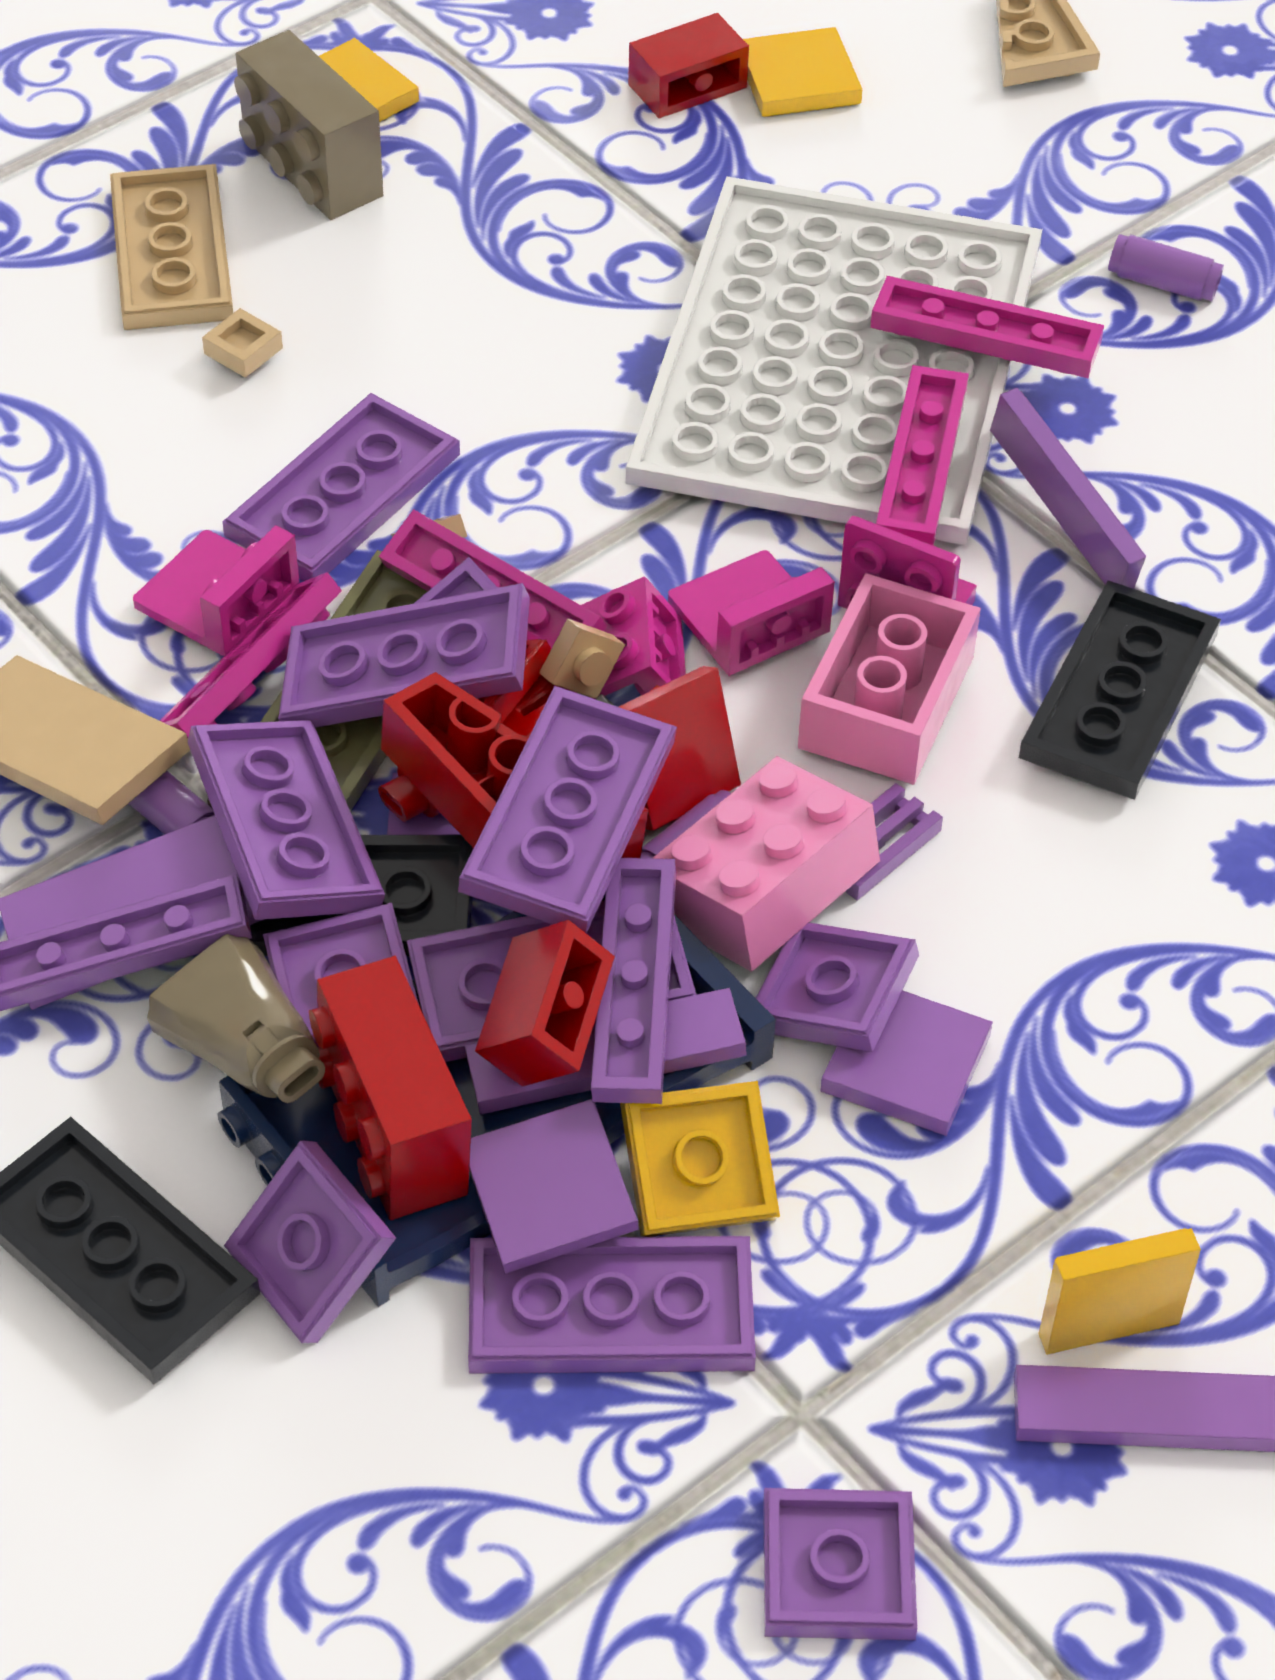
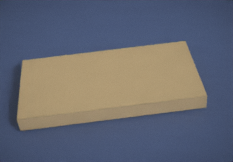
[110,164,234,330]
[0,655,190,825]

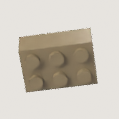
[234,30,384,220]

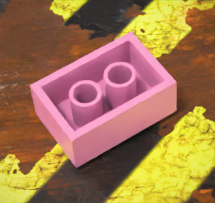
[798,573,981,785]
[653,756,880,972]

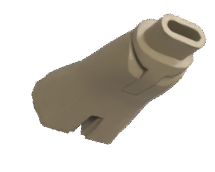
[147,934,325,1103]

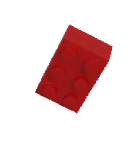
[309,955,472,1221]

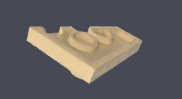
[996,0,1100,87]

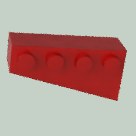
[381,672,648,858]

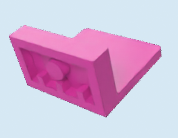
[837,516,977,609]
[133,525,299,656]
[668,550,835,676]
[558,576,686,699]

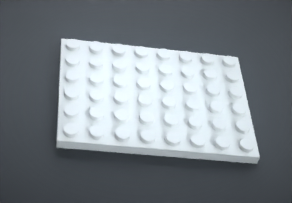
[625,176,1043,545]

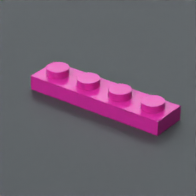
[870,276,1104,378]
[876,365,969,546]
[378,509,606,649]
[160,572,342,738]

